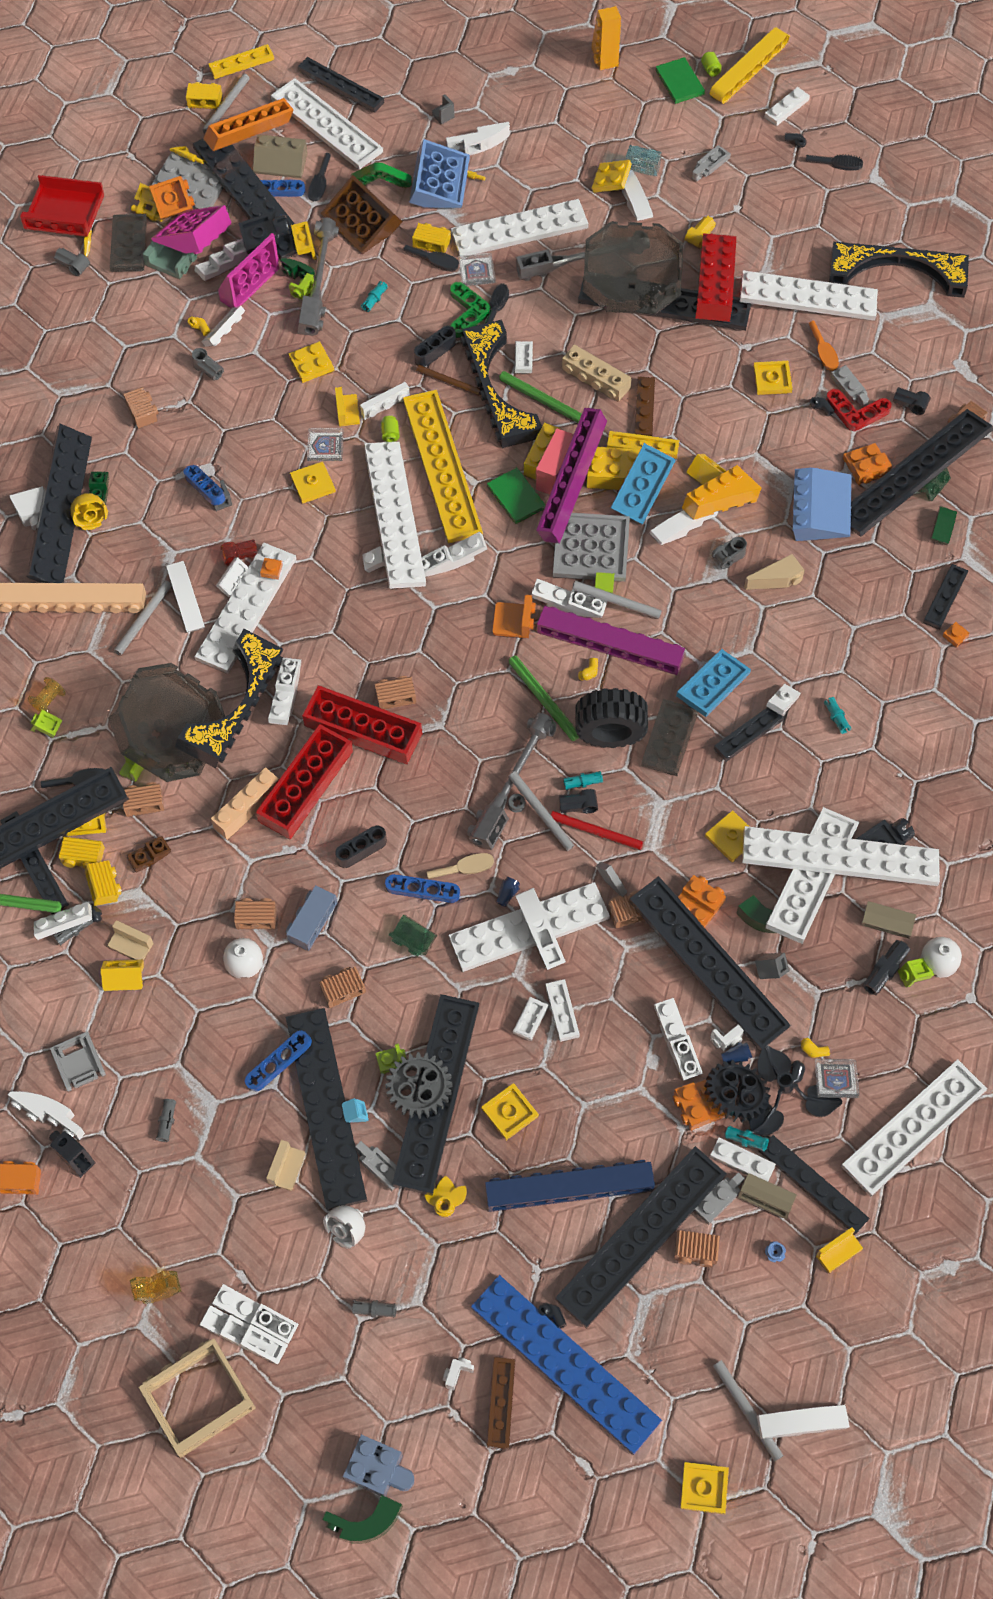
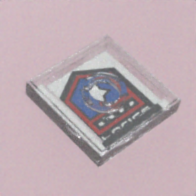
[458,253,496,286]
[307,428,344,461]
[815,1059,860,1098]

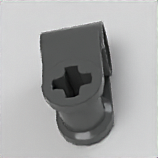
[711,537,747,569]

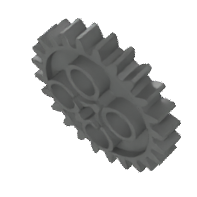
[385,1052,452,1119]

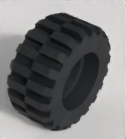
[575,688,648,748]

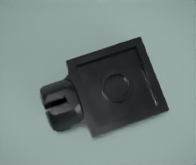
[238,213,291,254]
[856,818,915,845]

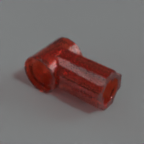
[220,539,258,566]

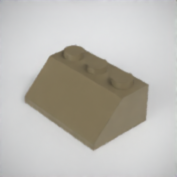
[253,134,308,178]

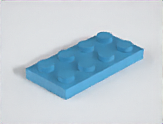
[611,443,676,524]
[676,649,751,717]

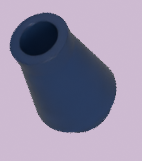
[496,877,520,907]
[721,1042,752,1064]

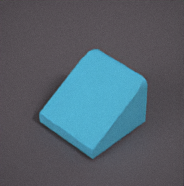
[342,1098,368,1123]

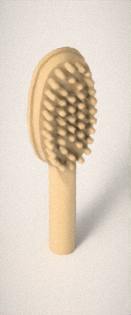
[427,853,494,879]

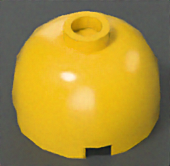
[70,493,108,530]

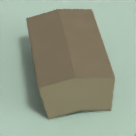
[861,901,916,939]
[738,1173,797,1219]

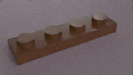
[635,377,655,436]
[487,1357,515,1449]

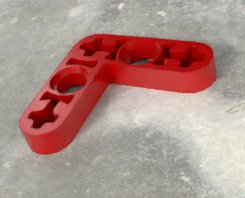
[826,389,892,431]

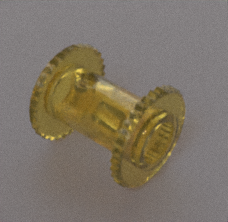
[28,677,66,713]

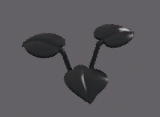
[749,1046,842,1135]

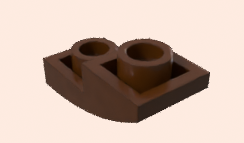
[127,836,171,873]

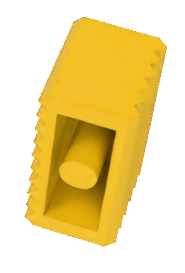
[186,82,222,109]
[412,223,451,253]
[59,836,105,869]
[85,860,121,906]

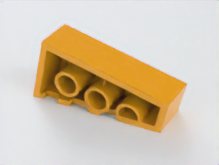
[591,6,621,70]
[682,465,762,520]

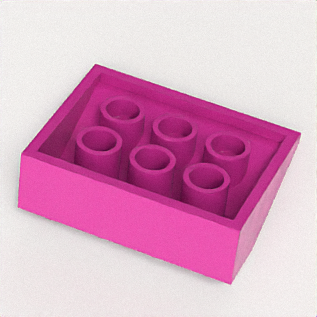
[151,205,232,254]
[218,234,280,309]

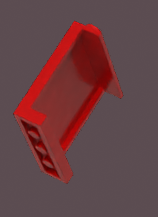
[20,175,105,237]

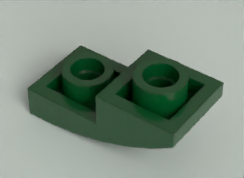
[281,258,315,282]
[88,471,109,505]
[930,506,957,545]

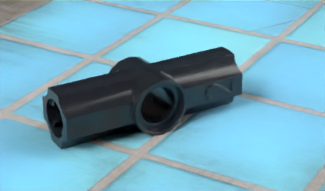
[862,940,911,996]

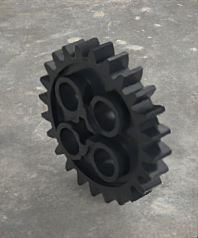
[704,1060,771,1123]

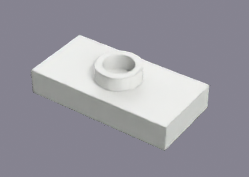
[515,341,533,373]
[216,557,249,597]
[766,684,800,715]
[513,997,548,1041]

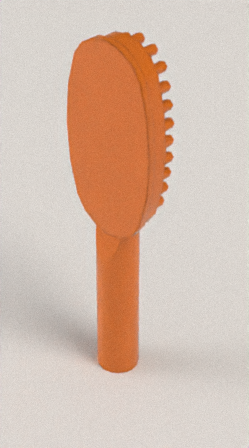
[809,320,839,371]

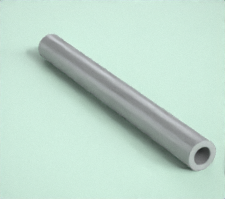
[202,74,250,134]
[114,580,172,656]
[572,581,661,619]
[508,771,575,851]
[713,1360,784,1462]

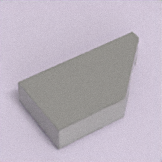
[595,862,627,897]

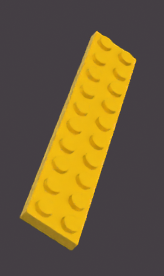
[403,389,483,544]

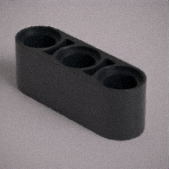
[414,326,456,367]
[335,825,387,868]

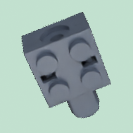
[343,1434,415,1497]

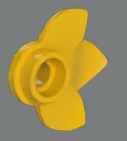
[425,1176,467,1217]

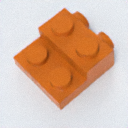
[149,176,195,220]
[843,443,892,485]
[678,875,726,928]
[672,1080,725,1131]

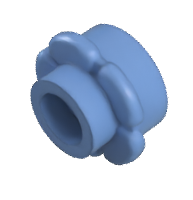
[765,1242,786,1263]

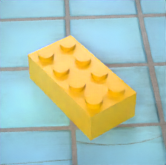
[587,447,661,490]

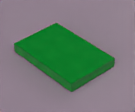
[655,57,705,104]
[487,467,546,524]

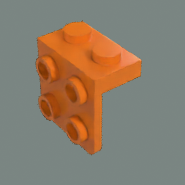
[493,595,536,638]

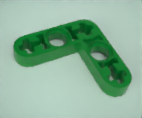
[351,162,412,188]
[450,282,490,338]

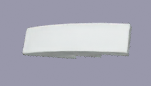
[622,170,653,221]
[194,239,249,281]
[650,510,719,545]
[166,561,205,633]
[199,1305,288,1365]
[757,1405,849,1439]

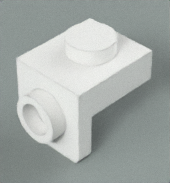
[362,547,385,573]
[711,1025,744,1051]
[443,1358,474,1391]

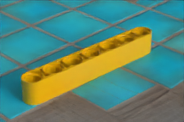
[709,27,790,104]

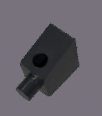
[49,1130,96,1178]

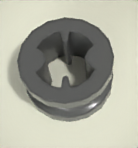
[508,794,526,813]

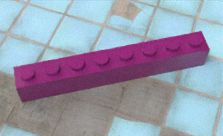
[536,407,607,544]
[537,606,685,675]

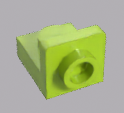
[289,273,314,300]
[30,710,62,738]
[898,958,934,988]
[376,1043,407,1074]

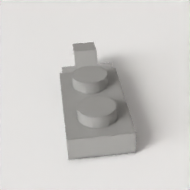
[692,145,731,182]
[831,365,869,408]
[355,1141,397,1191]
[695,1172,745,1225]

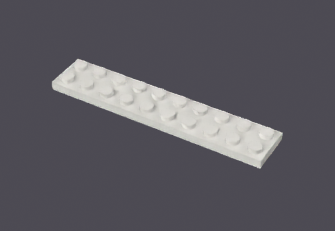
[364,442,426,589]
[742,826,940,886]

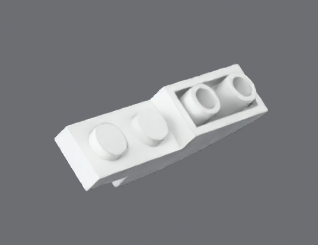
[446,122,510,155]
[422,532,487,577]
[531,579,607,618]
[268,658,301,725]
[515,888,566,970]
[654,998,703,1081]
[8,1092,85,1140]
[212,1284,299,1344]

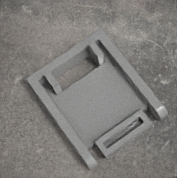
[50,1031,106,1092]

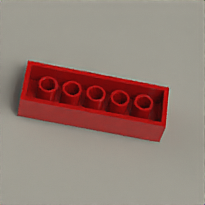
[696,233,737,322]
[302,685,423,765]
[256,724,353,840]

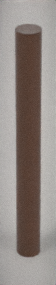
[416,365,481,396]

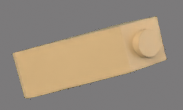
[745,554,804,590]

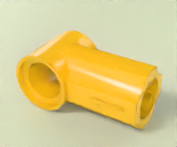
[685,216,716,248]

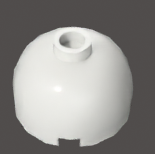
[920,937,962,978]
[223,938,263,978]
[323,1205,365,1249]

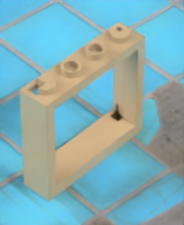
[139,1338,256,1458]

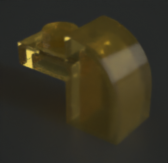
[130,1271,181,1304]

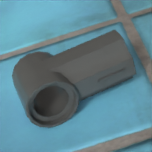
[54,248,90,276]
[192,348,224,380]

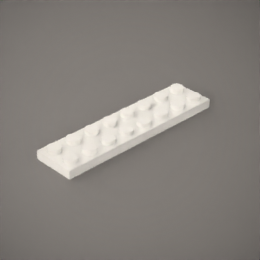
[271,78,383,170]
[451,199,588,258]
[740,270,878,321]
[195,543,296,674]
[766,807,859,944]
[449,882,610,972]
[841,1059,987,1197]

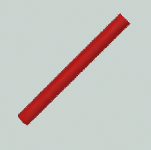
[551,811,644,850]

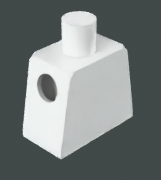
[10,486,44,530]

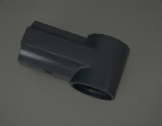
[893,387,931,415]
[559,789,598,814]

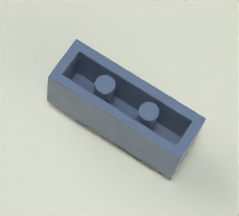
[286,885,338,951]

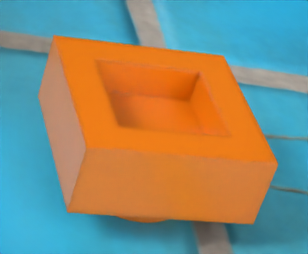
[260,558,283,580]
[943,622,970,648]

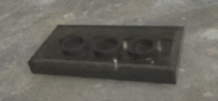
[110,214,147,272]
[641,699,699,776]

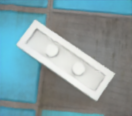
[764,87,810,126]
[202,306,245,347]
[360,382,410,420]
[34,902,92,940]
[545,979,580,1042]
[710,1138,776,1181]

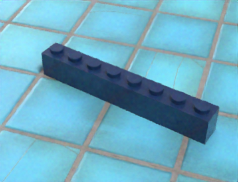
[485,1160,655,1212]

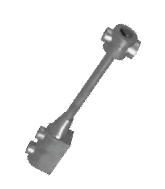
[297,218,339,336]
[516,229,650,281]
[467,713,556,850]

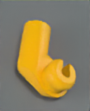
[187,316,211,336]
[578,658,598,681]
[801,1038,830,1058]

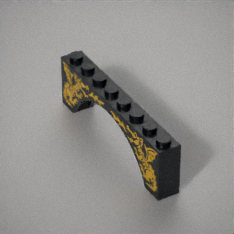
[829,241,969,298]
[460,319,542,448]
[175,629,284,768]

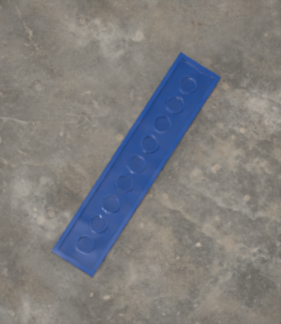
[471,1275,662,1455]

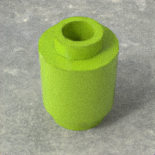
[701,52,721,77]
[381,416,400,442]

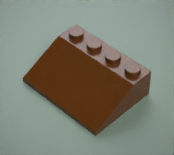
[320,175,403,254]

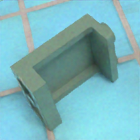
[143,241,197,279]

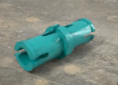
[361,281,388,312]
[824,697,851,734]
[563,771,603,790]
[725,1126,769,1151]

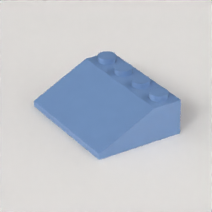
[409,139,470,208]
[793,467,852,541]

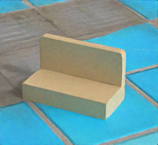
[108,920,154,960]
[266,1140,306,1191]

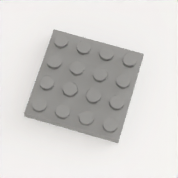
[152,152,224,209]
[553,513,630,582]

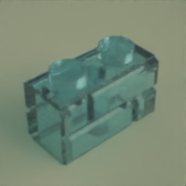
[626,145,662,176]

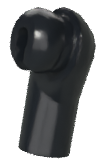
[784,133,807,148]
[791,1060,805,1084]

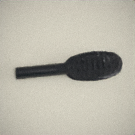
[308,153,331,201]
[805,154,863,171]
[403,245,459,272]
[485,283,509,323]
[41,768,105,788]

